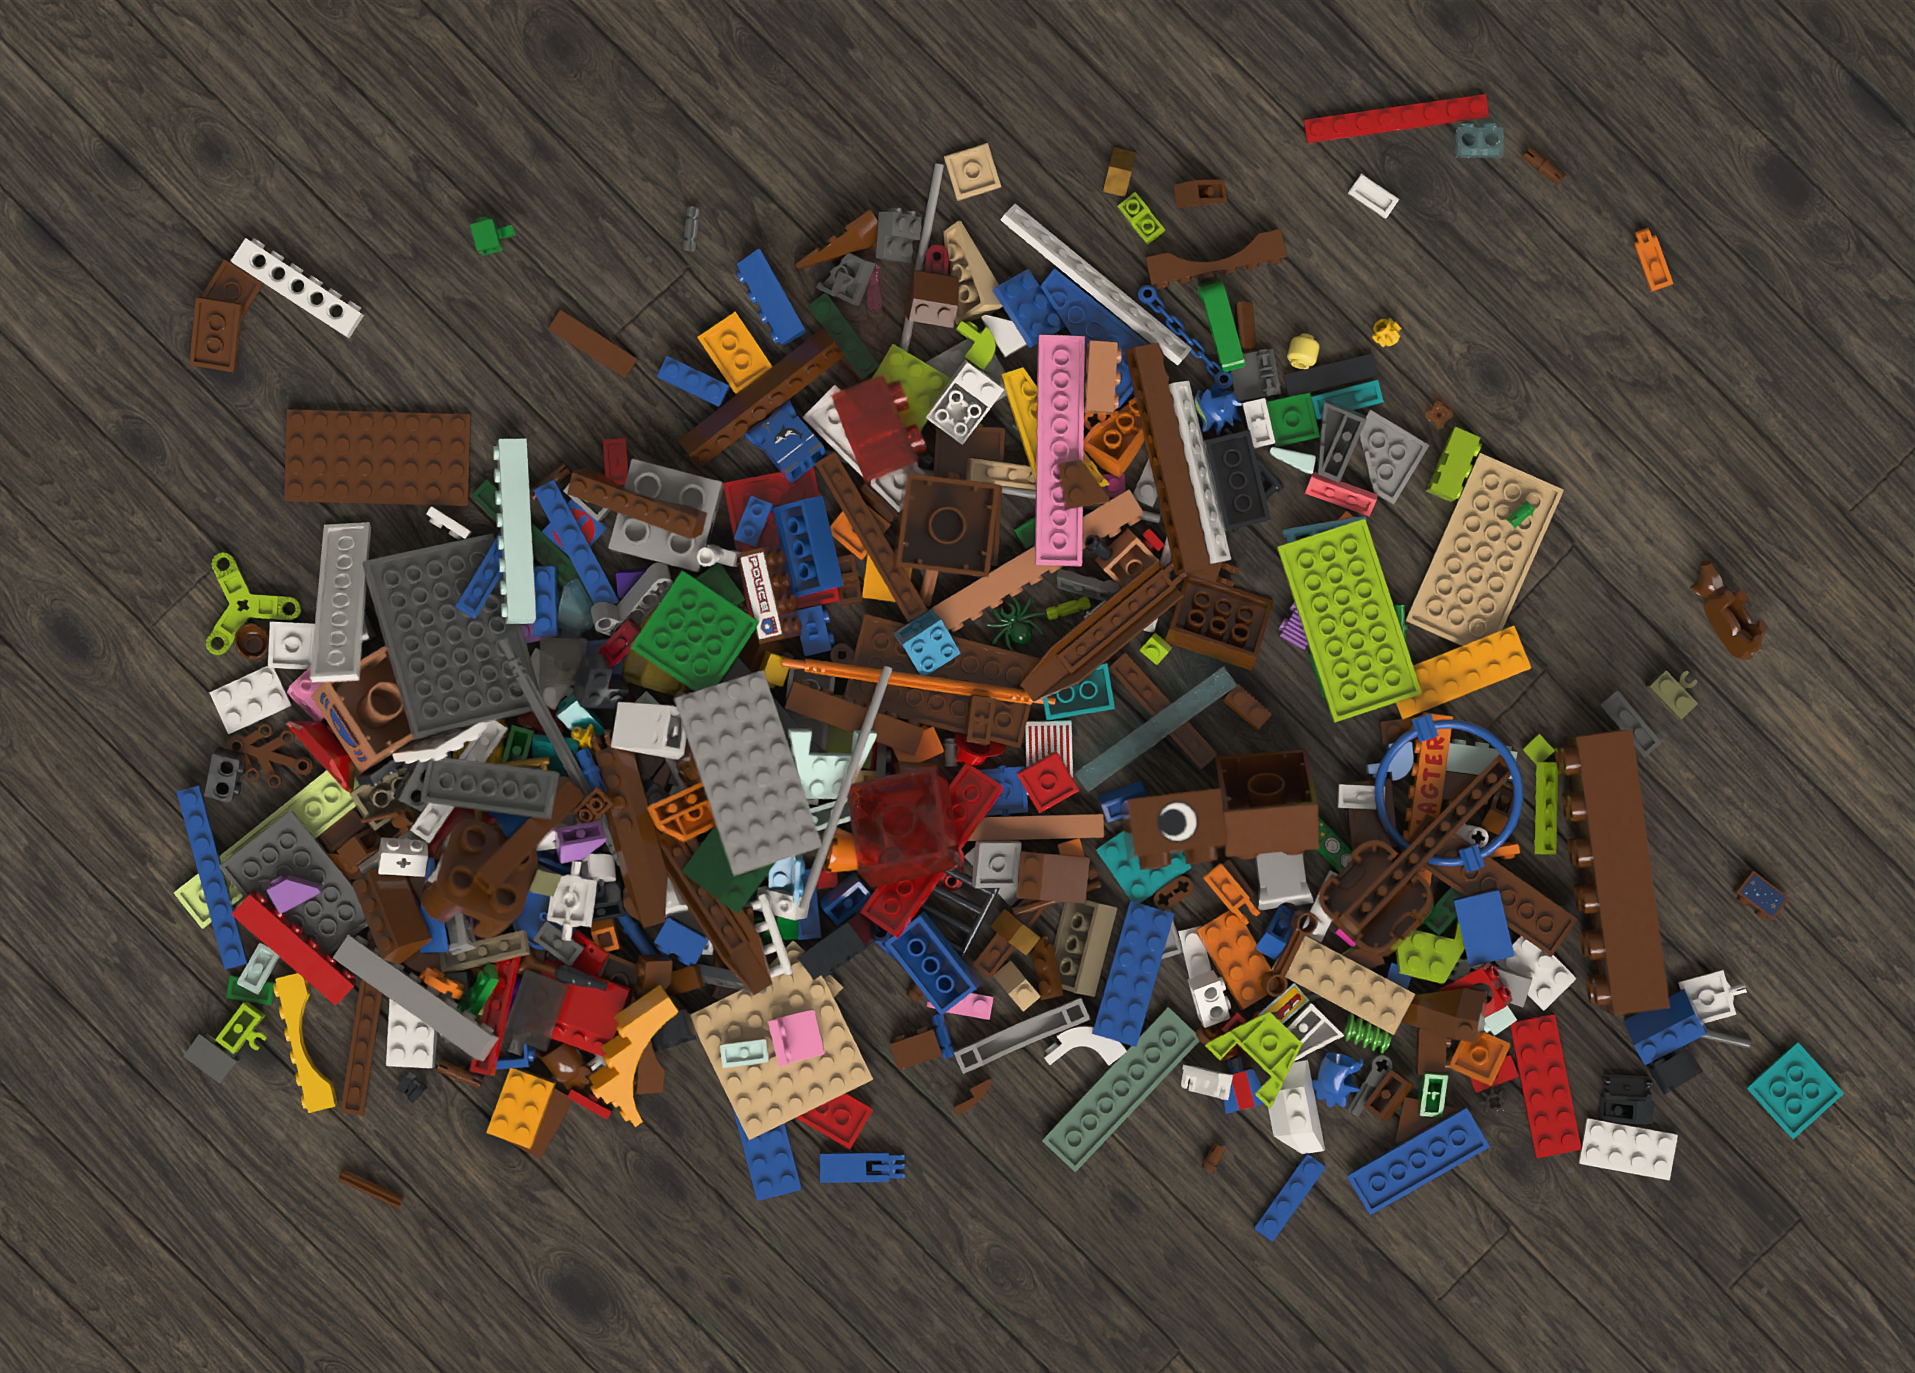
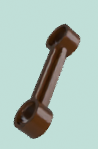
[1261,909,1318,997]

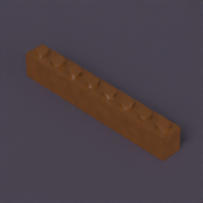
[678,328,845,469]

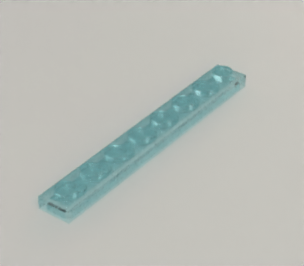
[1075,666,1237,792]

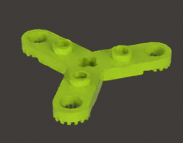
[206,553,302,655]

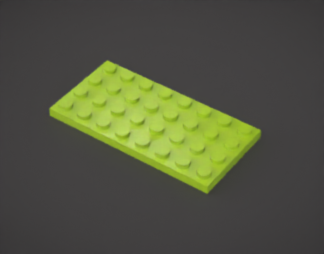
[1277,519,1422,722]

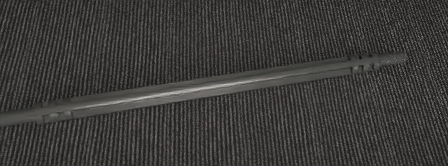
[498,637,619,865]

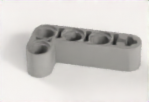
[591,562,673,636]

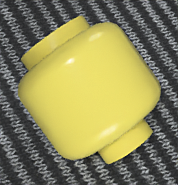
[1287,333,1320,369]

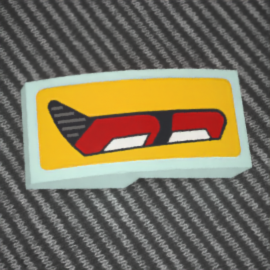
[1258,983,1309,1024]

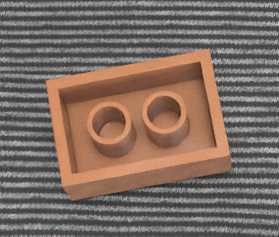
[1084,341,1121,415]

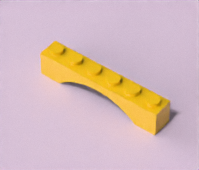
[273,973,338,1113]

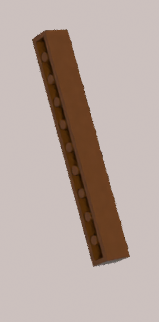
[1125,343,1210,575]
[1339,754,1511,936]

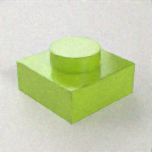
[1139,633,1172,665]

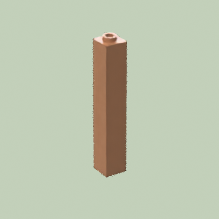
[968,814,1104,841]

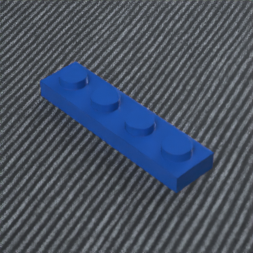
[455,531,503,619]
[1253,1153,1326,1242]

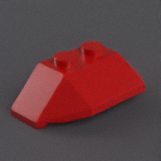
[286,721,355,793]

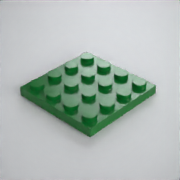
[630,571,759,692]

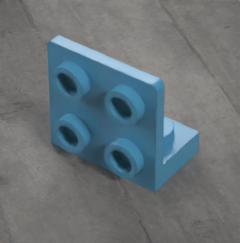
[893,608,960,676]
[768,853,804,903]

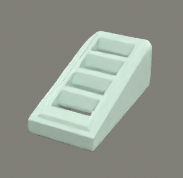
[1269,447,1316,475]

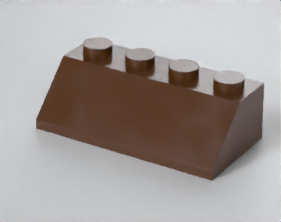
[352,868,433,964]

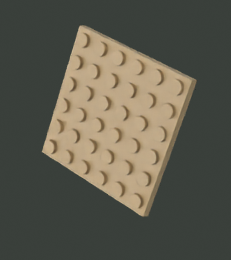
[691,961,873,1140]

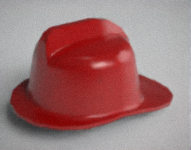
[955,733,1006,766]

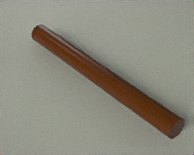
[1012,880,1101,917]

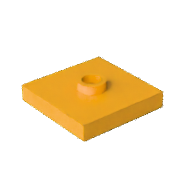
[862,555,912,602]

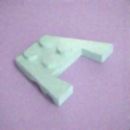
[788,729,877,799]

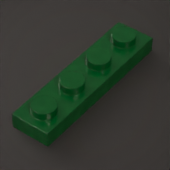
[808,293,880,380]

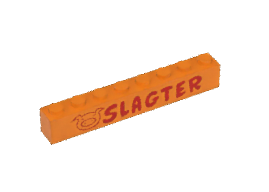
[1400,712,1453,885]

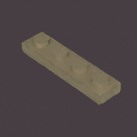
[439,930,530,974]

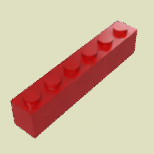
[231,890,356,1006]

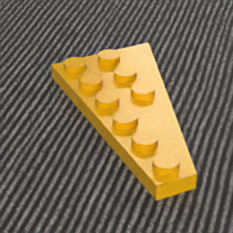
[1000,368,1110,488]

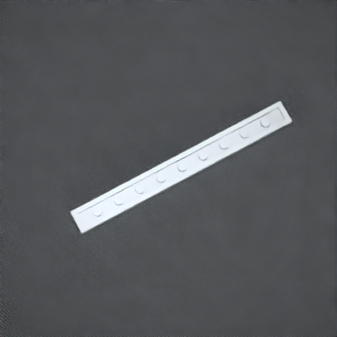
[1001,204,1192,365]

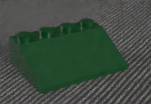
[681,825,776,914]

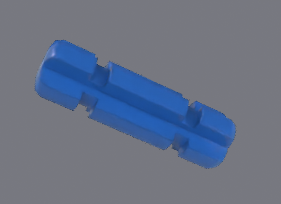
[931,1014,954,1058]

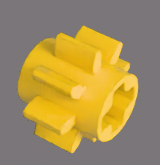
[1372,318,1401,347]

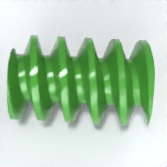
[1343,1012,1393,1054]

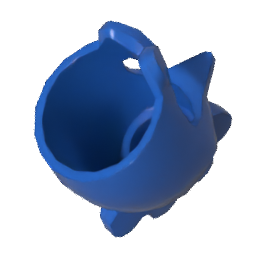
[1312,1053,1363,1107]

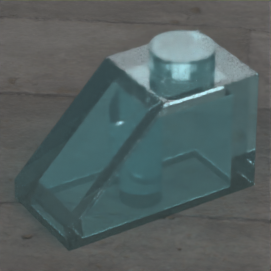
[558,578,594,636]

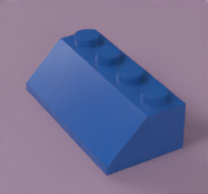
[736,248,806,346]
[772,496,844,598]
[885,911,981,1016]

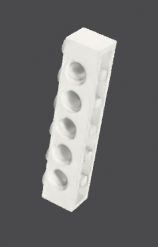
[231,238,364,338]

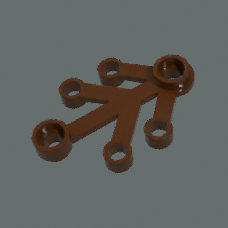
[226,724,314,788]

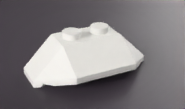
[1268,1060,1325,1154]

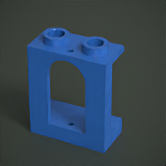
[472,1040,536,1069]

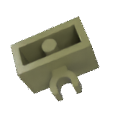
[1645,670,1698,720]

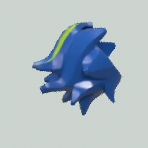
[1194,383,1244,435]

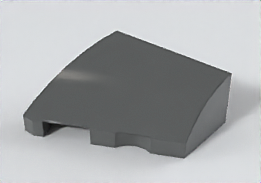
[816,253,876,306]

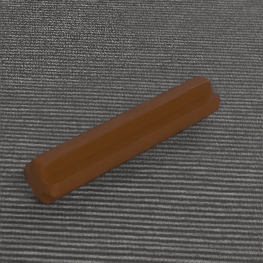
[338,1170,404,1208]

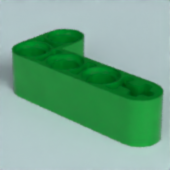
[1197,278,1245,373]

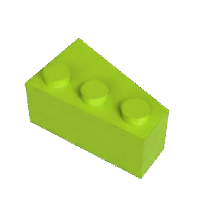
[1426,427,1482,502]

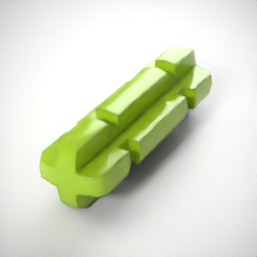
[1046,597,1091,620]

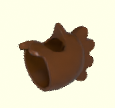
[535,1042,593,1091]

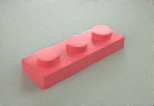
[1305,472,1378,516]

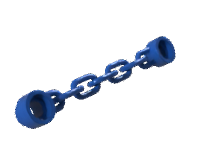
[1138,285,1233,389]

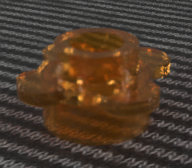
[1425,401,1453,429]

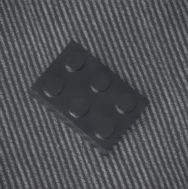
[798,912,880,980]

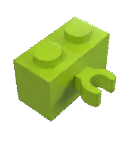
[215,1002,267,1054]

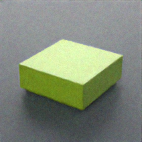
[1522,734,1555,766]

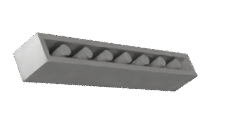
[333,935,498,1061]

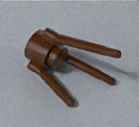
[360,807,416,839]

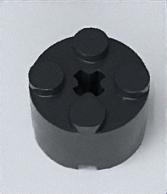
[651,1007,698,1052]
[1649,1046,1703,1095]

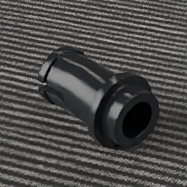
[1085,535,1113,561]

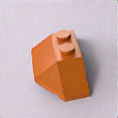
[647,782,716,842]

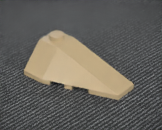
[944,221,1002,324]

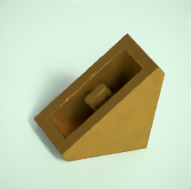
[1103,147,1136,197]
[990,909,1040,955]

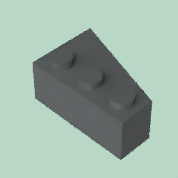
[1317,398,1367,483]

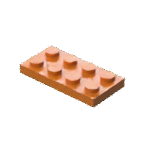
[1195,910,1279,1010]

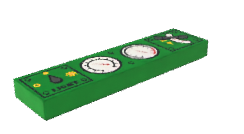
[1317,817,1353,872]

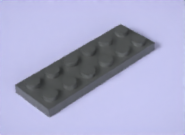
[420,758,559,819]

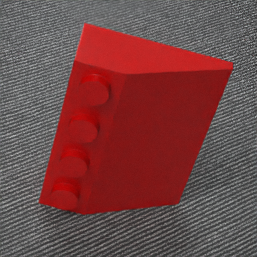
[526,959,631,1057]

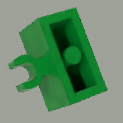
[470,216,516,256]

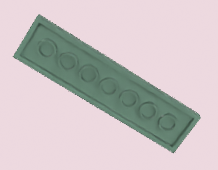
[1042,1007,1199,1172]

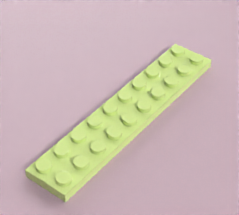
[174,765,361,929]

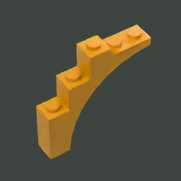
[589,985,678,1127]

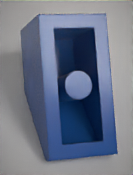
[1255,904,1295,960]

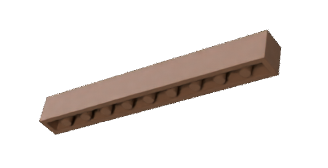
[932,489,1143,633]

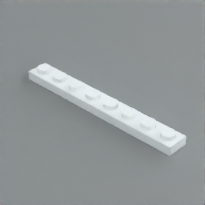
[1169,381,1231,564]

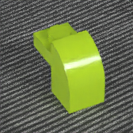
[956,321,996,371]

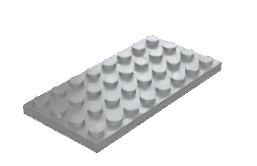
[674,670,822,876]

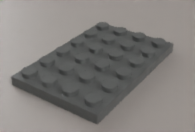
[219,809,368,954]

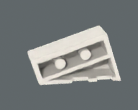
[1285,1002,1344,1061]

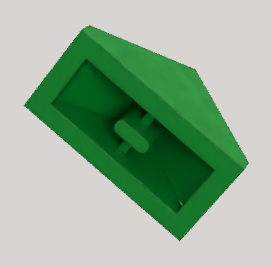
[1419,1072,1448,1117]

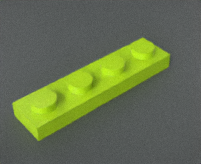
[1534,762,1558,854]

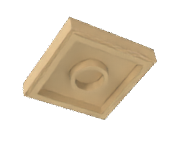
[944,143,1001,201]

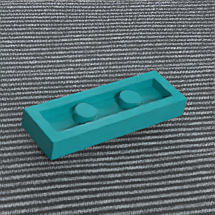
[1311,380,1384,420]

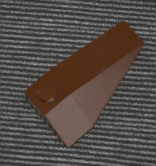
[795,210,878,271]
[1401,987,1487,1043]

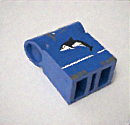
[744,400,827,484]

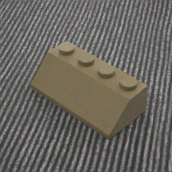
[1053,899,1117,997]

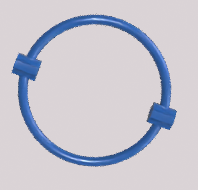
[1374,713,1523,872]

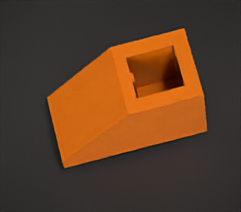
[590,918,621,952]

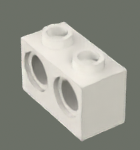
[1188,970,1231,1028]

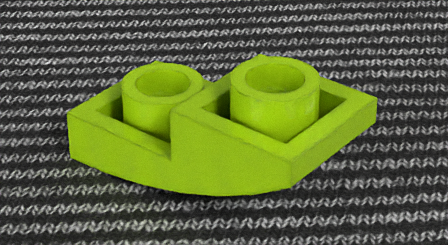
[1117,192,1165,245]

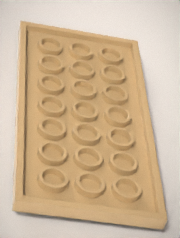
[1405,453,1564,646]

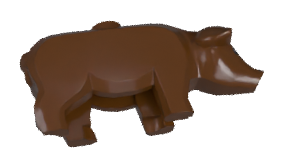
[1690,560,1768,660]

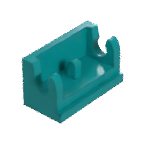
[556,692,605,735]

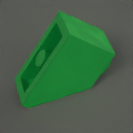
[502,725,535,763]

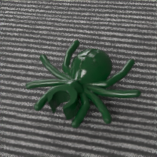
[986,596,1046,652]

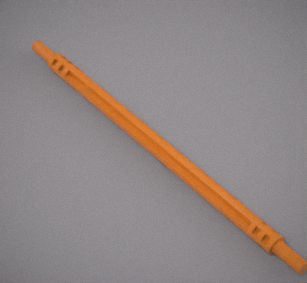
[781,658,1056,706]

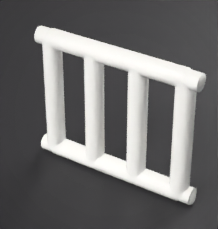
[744,893,793,977]

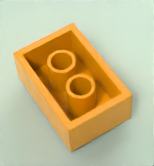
[486,1068,556,1149]

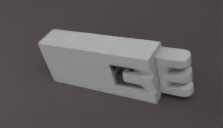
[1448,957,1533,1007]

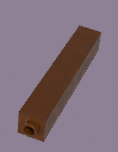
[473,780,585,895]

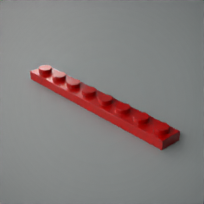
[1304,94,1489,144]

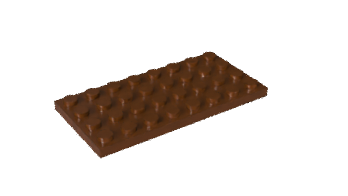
[284,409,471,506]
[844,614,1040,748]

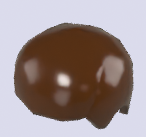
[234,623,269,660]

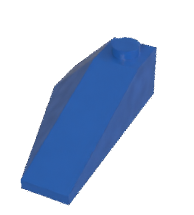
[420,855,449,953]

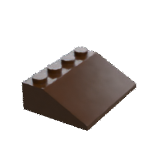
[1165,573,1274,671]

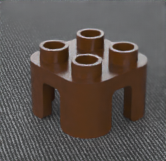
[421,819,538,938]
[1319,840,1434,957]

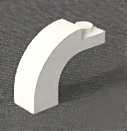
[1044,1025,1127,1065]

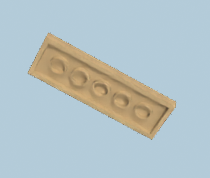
[1271,935,1416,1035]

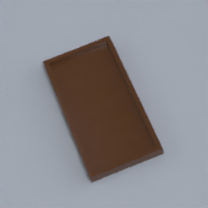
[934,426,1005,566]

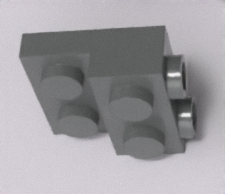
[876,208,922,264]

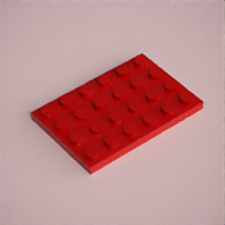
[723,467,840,618]

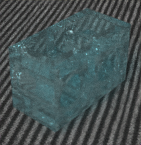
[1455,123,1503,158]

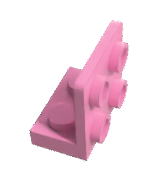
[287,667,325,722]
[768,1010,824,1067]

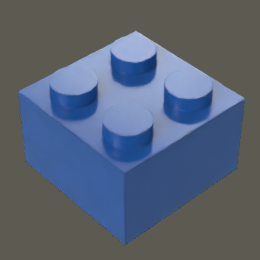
[654,916,709,966]

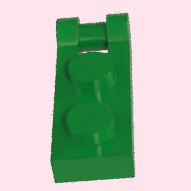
[457,963,499,1017]

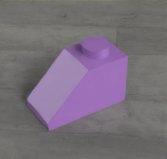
[555,820,606,863]
[266,875,323,914]

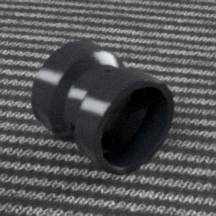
[396,1072,428,1104]

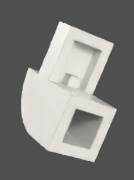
[579,854,616,884]

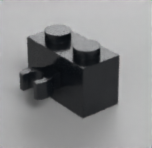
[592,879,626,922]

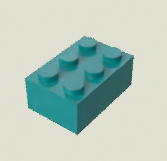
[1043,663,1115,720]

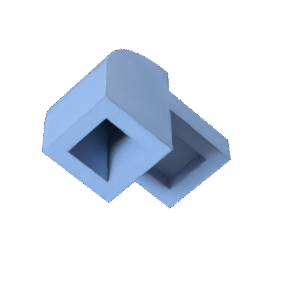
[1366,742,1413,781]

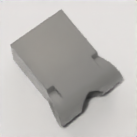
[1255,852,1314,911]

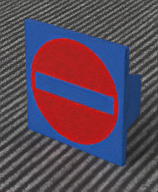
[542,499,607,555]

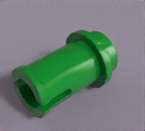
[1505,500,1535,529]

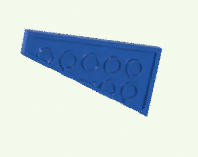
[1040,268,1149,408]

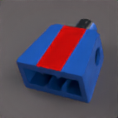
[1223,1057,1264,1114]

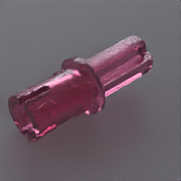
[866,265,883,311]

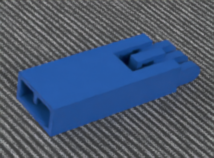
[820,1152,905,1183]

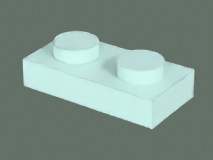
[237,943,279,994]
[720,1039,769,1068]

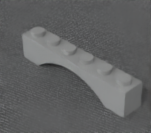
[954,997,1090,1074]

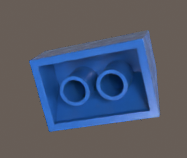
[1624,989,1707,1065]

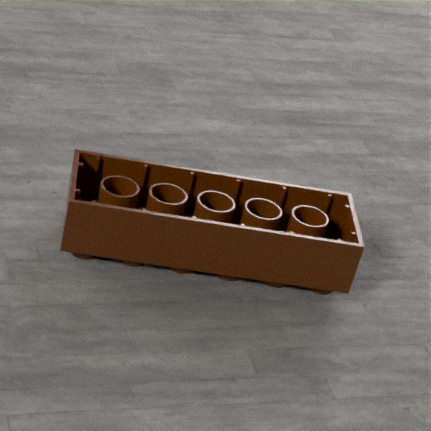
[1555,729,1670,1015]

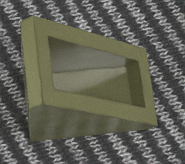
[529,864,562,897]

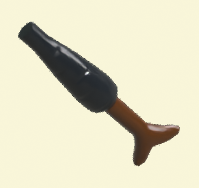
[517,947,608,991]

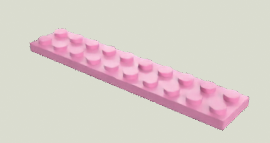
[1035,335,1085,566]

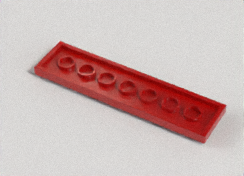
[860,763,1004,939]

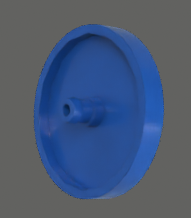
[512,891,577,950]

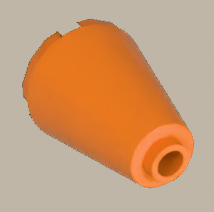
[823,827,888,873]

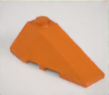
[1083,397,1145,478]

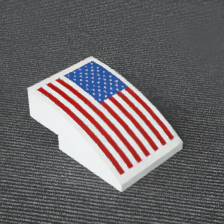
[1026,720,1073,795]

